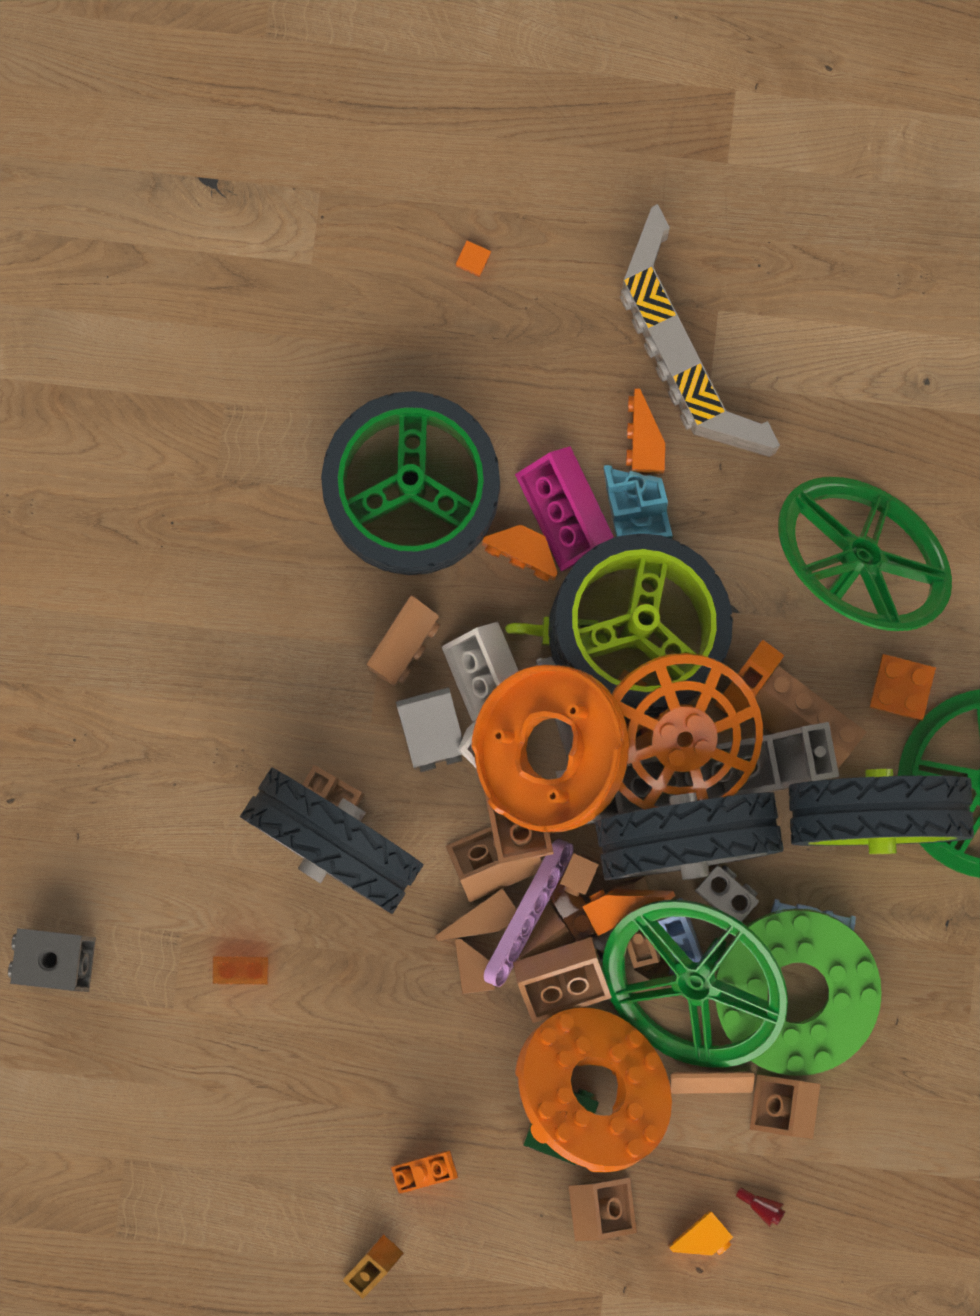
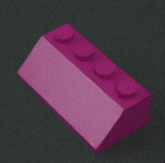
[515,446,614,571]

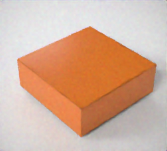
[456,241,491,277]

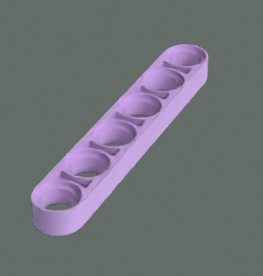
[484,839,573,987]

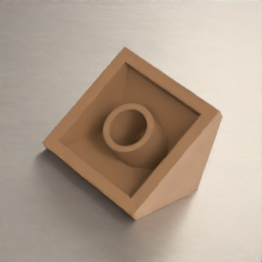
[519,904,576,960]

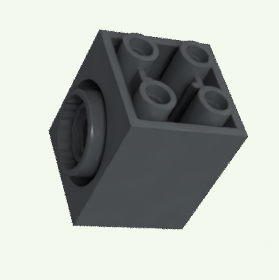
[8,928,96,992]

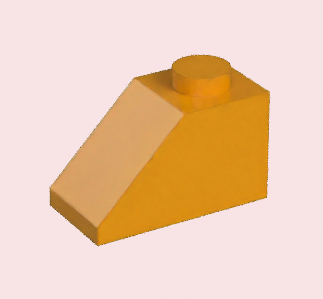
[668,1210,733,1256]

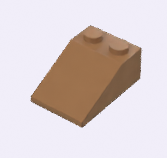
[484,791,554,865]

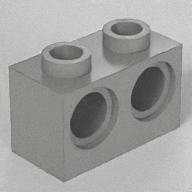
[695,865,759,922]

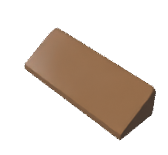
[670,1071,755,1094]

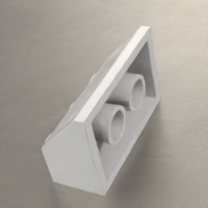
[441,622,518,722]

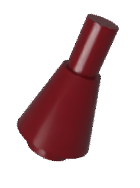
[736,1187,786,1227]

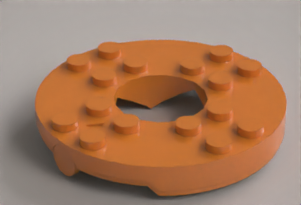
[472,665,629,832]
[515,1008,672,1172]

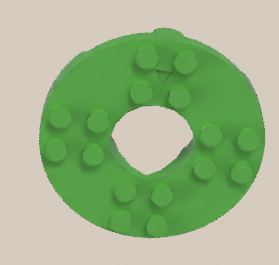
[716,908,882,1076]

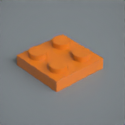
[869,654,936,721]

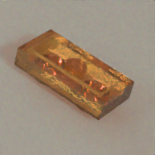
[213,956,269,985]

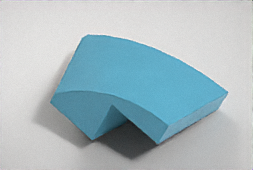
[603,465,673,539]

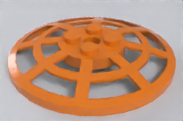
[612,653,763,810]

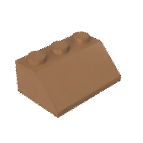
[366,595,441,687]
[446,827,542,902]
[513,937,612,1023]

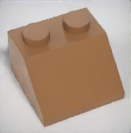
[750,1075,820,1139]
[569,1178,637,1241]

